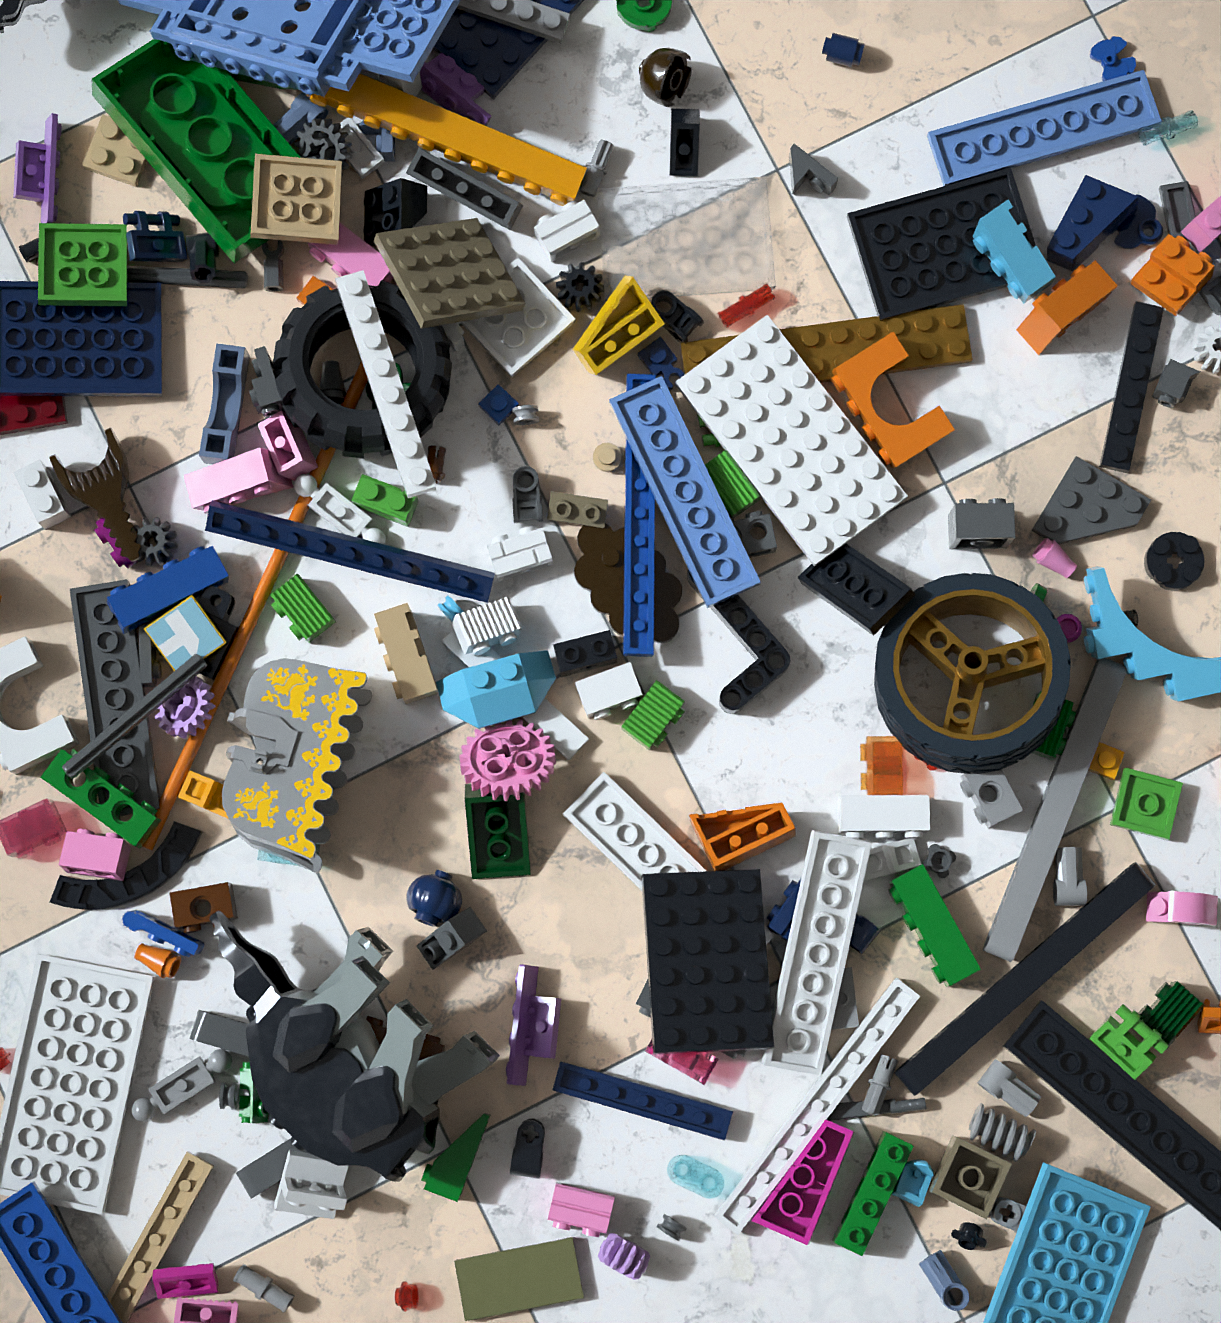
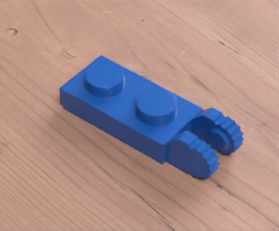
[121,910,205,957]

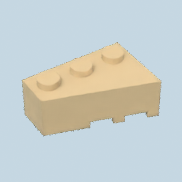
[374,603,439,705]

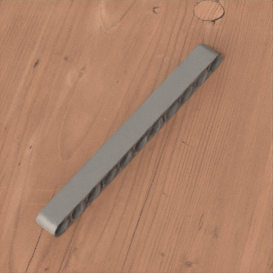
[983,658,1127,962]

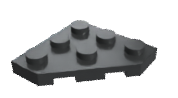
[1031,456,1151,545]

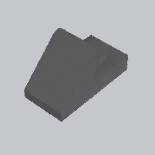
[789,143,838,195]

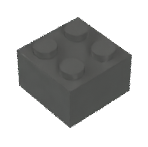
[948,498,1015,549]

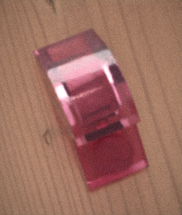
[645,1039,719,1085]

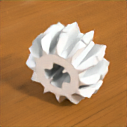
[1193,325,1221,374]

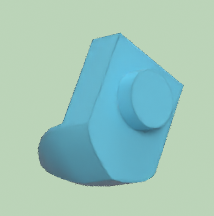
[892,1159,934,1207]

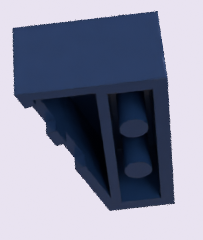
[1047,175,1138,272]

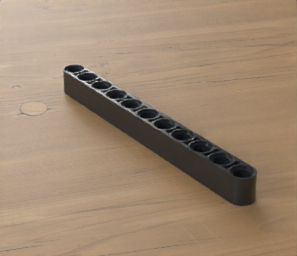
[894,862,1156,1096]

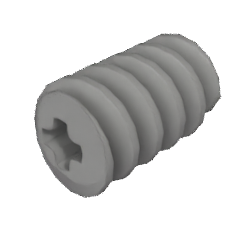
[969,1103,1036,1162]

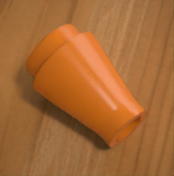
[134,943,181,979]

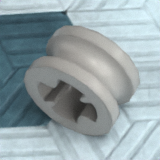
[512,405,539,425]

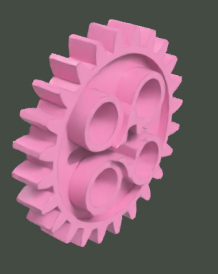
[459,719,556,801]

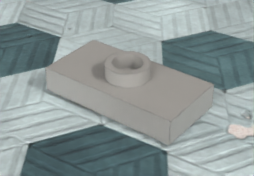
[831,967,859,1030]

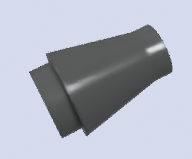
[319,360,346,404]

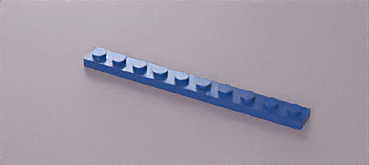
[623,373,656,657]

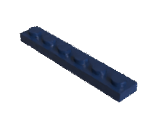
[552,1061,733,1141]

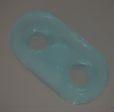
[667,1154,724,1199]

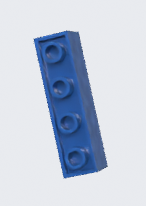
[107,545,229,634]

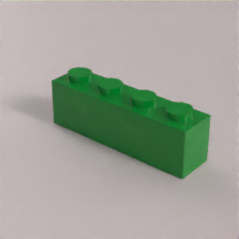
[888,864,981,987]

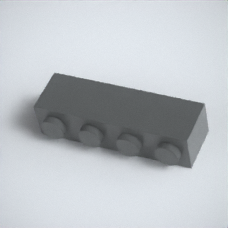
[406,148,524,230]

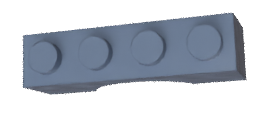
[199,343,250,464]

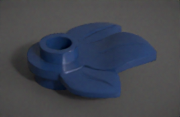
[1114,194,1163,249]

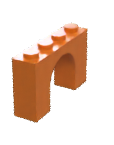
[831,331,955,469]

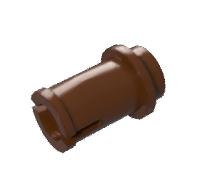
[427,445,446,484]

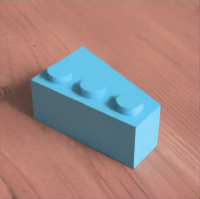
[973,200,1056,304]

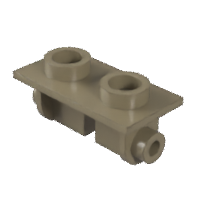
[547,491,608,528]

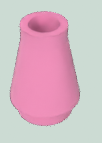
[1032,538,1077,579]

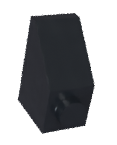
[669,108,700,176]

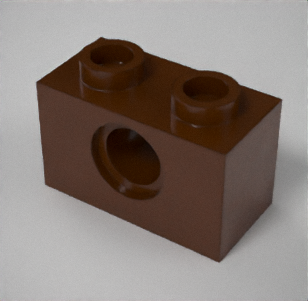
[169,882,238,933]

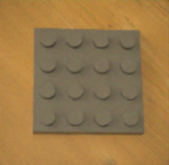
[374,218,526,329]

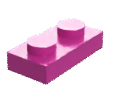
[152,1263,218,1299]

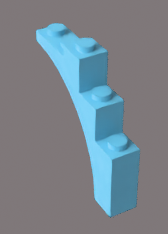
[1084,566,1221,702]

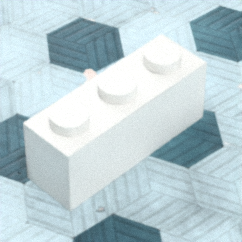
[838,795,930,839]

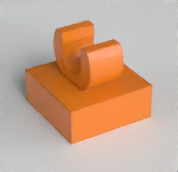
[1197,999,1221,1034]

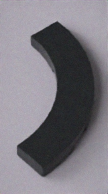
[49,821,203,910]

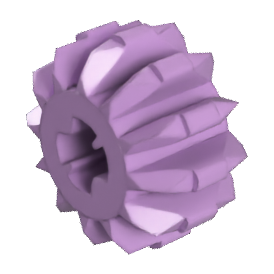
[598,1233,651,1280]

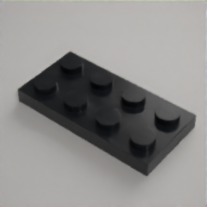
[797,543,915,636]

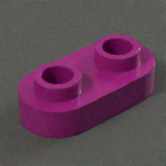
[94,519,138,569]

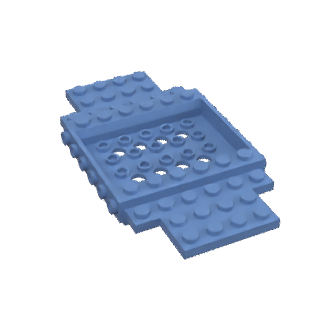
[118,0,461,97]

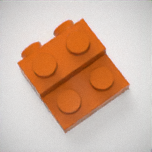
[1131,234,1215,316]

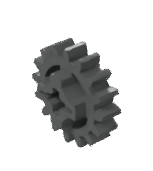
[294,118,353,176]

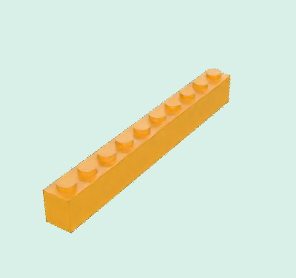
[306,74,587,206]

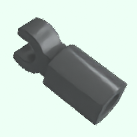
[262,240,284,292]

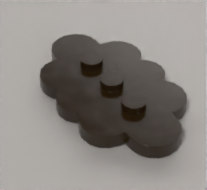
[574,523,682,643]

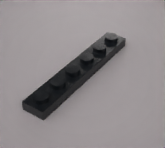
[1099,301,1164,473]

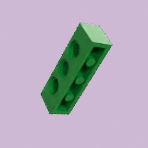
[40,749,161,849]
[832,1131,914,1256]

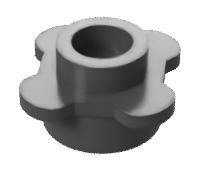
[922,844,956,878]

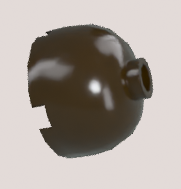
[639,47,692,107]

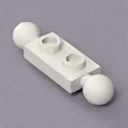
[294,474,386,544]

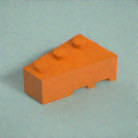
[1016,260,1118,355]

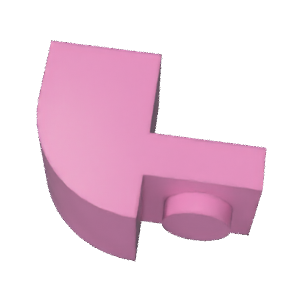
[1146,891,1218,926]

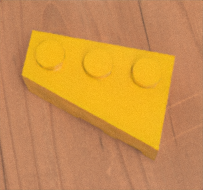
[572,275,665,375]

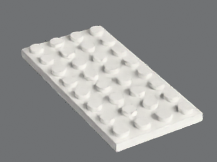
[675,315,908,567]
[0,954,155,1215]

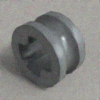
[219,1082,238,1110]
[656,1214,687,1241]

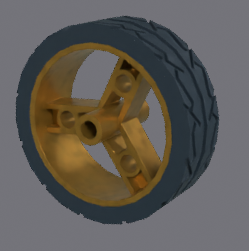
[874,573,1071,774]

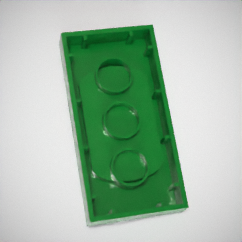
[91,39,301,264]

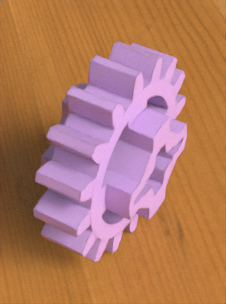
[155,676,215,739]

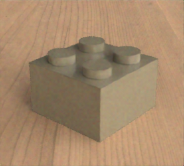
[928,1136,1012,1219]

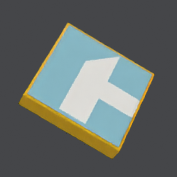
[144,594,227,671]

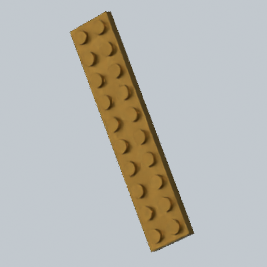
[680,304,973,383]

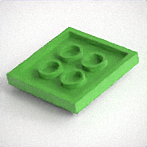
[38,223,127,306]

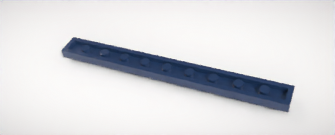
[205,500,495,603]

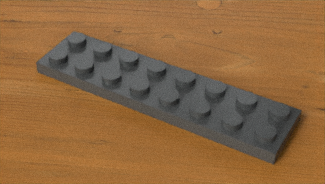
[70,579,160,816]

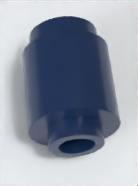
[822,33,865,67]

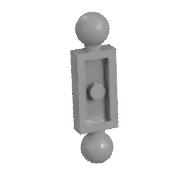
[132,1049,232,1122]

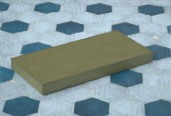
[454,1237,584,1321]

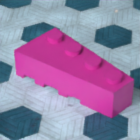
[751,1119,855,1245]

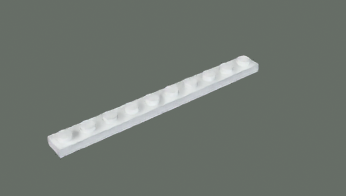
[714,978,920,1235]

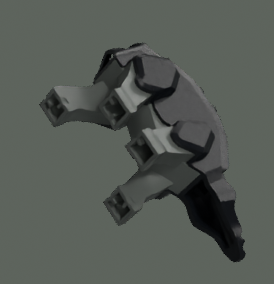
[209,911,500,1182]

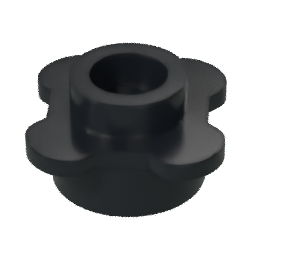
[951,1222,987,1250]

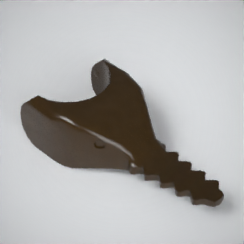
[49,427,142,562]

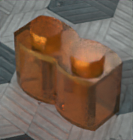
[860,736,903,795]

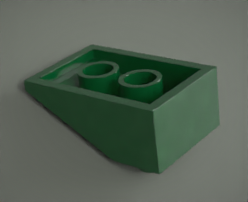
[464,784,531,879]

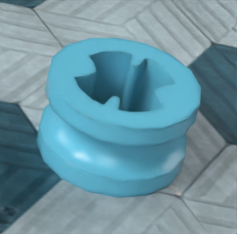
[437,595,463,622]

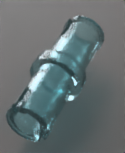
[1138,110,1198,146]

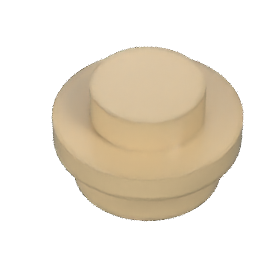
[593,443,622,472]

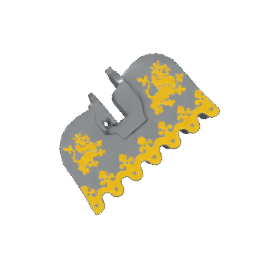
[222,658,373,873]

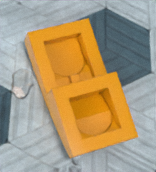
[178,771,229,819]

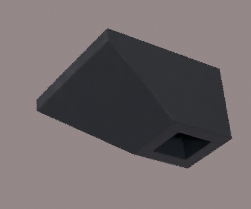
[363,178,427,246]

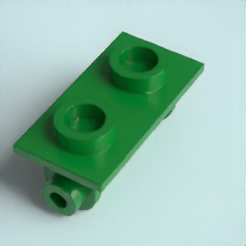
[238,1062,269,1123]

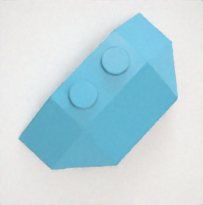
[436,650,556,729]

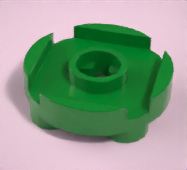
[616,0,672,32]

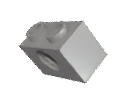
[960,770,1023,828]

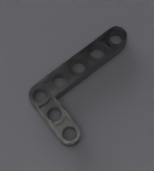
[687,569,791,714]

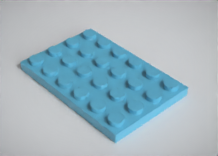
[983,1162,1151,1323]

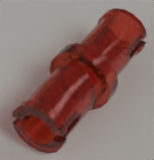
[717,283,776,329]

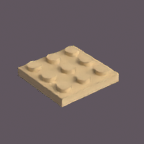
[250,154,342,245]

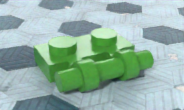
[1089,1004,1169,1080]

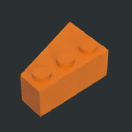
[689,802,796,871]

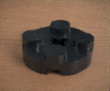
[1144,532,1205,591]

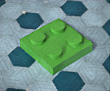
[1110,768,1183,840]

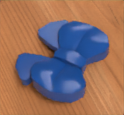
[1090,36,1136,81]

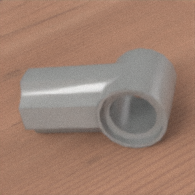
[1053,847,1087,906]
[978,1059,1041,1117]

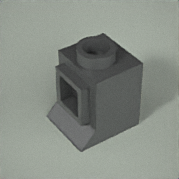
[1152,359,1201,408]

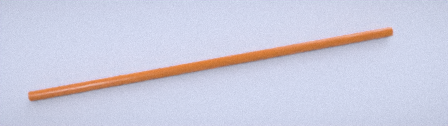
[143,360,368,851]

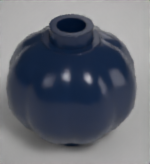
[406,870,462,927]

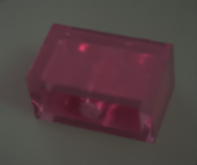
[0,798,67,859]

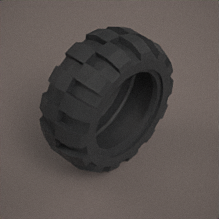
[273,280,452,459]

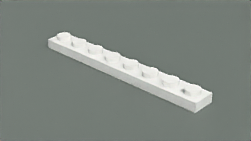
[335,270,436,498]

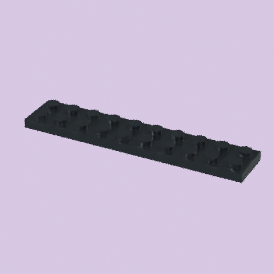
[1003,1000,1221,1231]

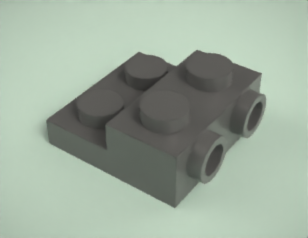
[249,346,283,419]

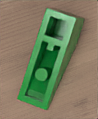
[421,1113,491,1202]

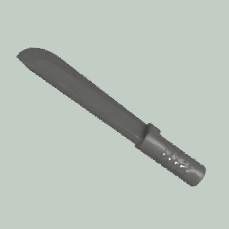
[826,1098,926,1121]

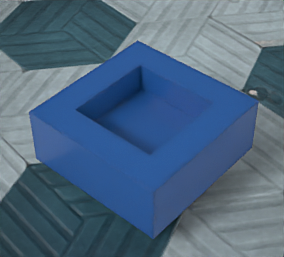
[478,384,519,426]

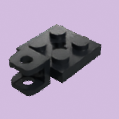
[159,586,239,680]

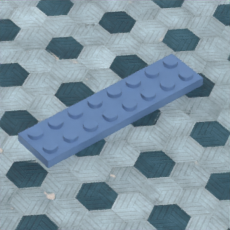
[927,70,1162,186]
[609,376,761,608]

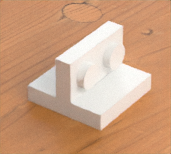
[274,1150,348,1219]

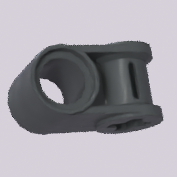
[512,466,543,523]

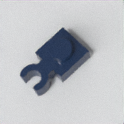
[637,336,685,391]

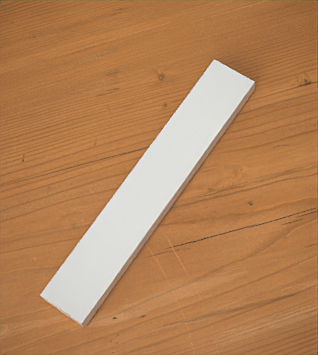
[441,628,589,761]

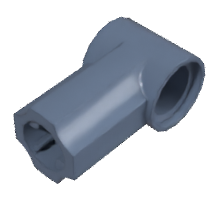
[273,92,329,145]
[918,1250,969,1311]

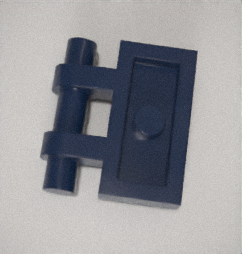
[123,210,187,262]

